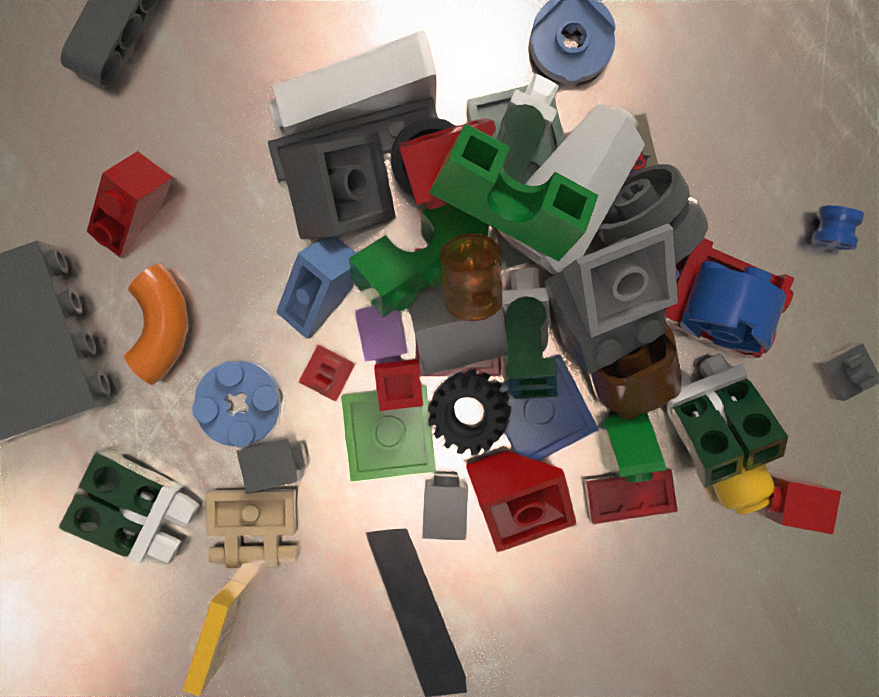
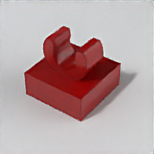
[298,344,357,402]
[374,359,423,411]

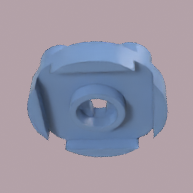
[528,0,616,86]
[192,361,282,447]

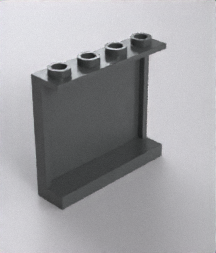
[0,240,110,442]

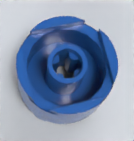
[680,261,786,353]

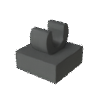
[818,343,879,401]

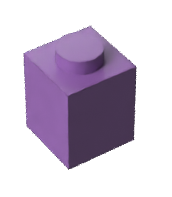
[354,306,409,364]

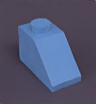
[276,236,356,339]

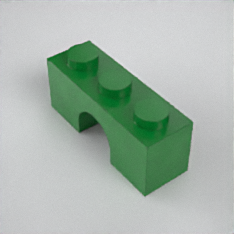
[429,123,599,262]
[349,204,490,317]

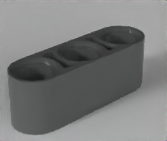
[60,0,158,88]

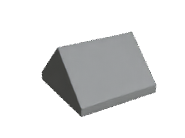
[562,223,678,338]
[408,270,508,375]

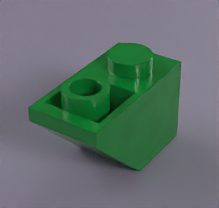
[596,413,666,483]

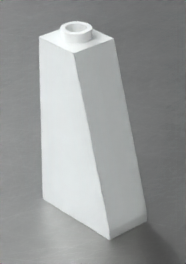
[269,29,437,135]
[497,103,645,275]

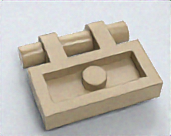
[206,489,297,568]

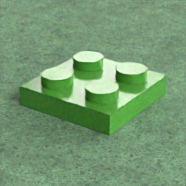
[341,385,437,482]

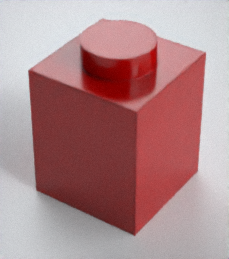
[764,476,841,535]

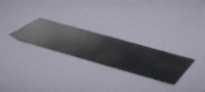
[365,528,467,697]

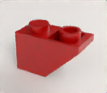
[86,151,173,258]

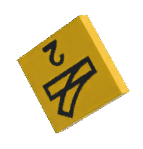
[182,580,247,696]

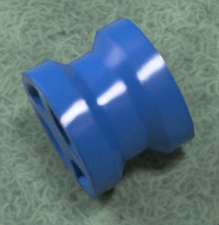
[811,205,864,250]

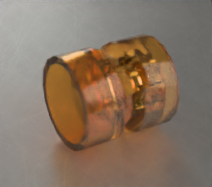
[440,233,503,321]

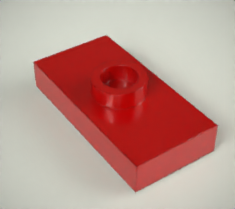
[584,467,678,524]

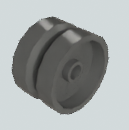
[597,164,708,264]

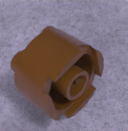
[590,323,682,419]

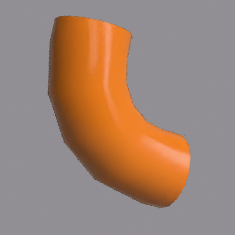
[124,263,189,386]

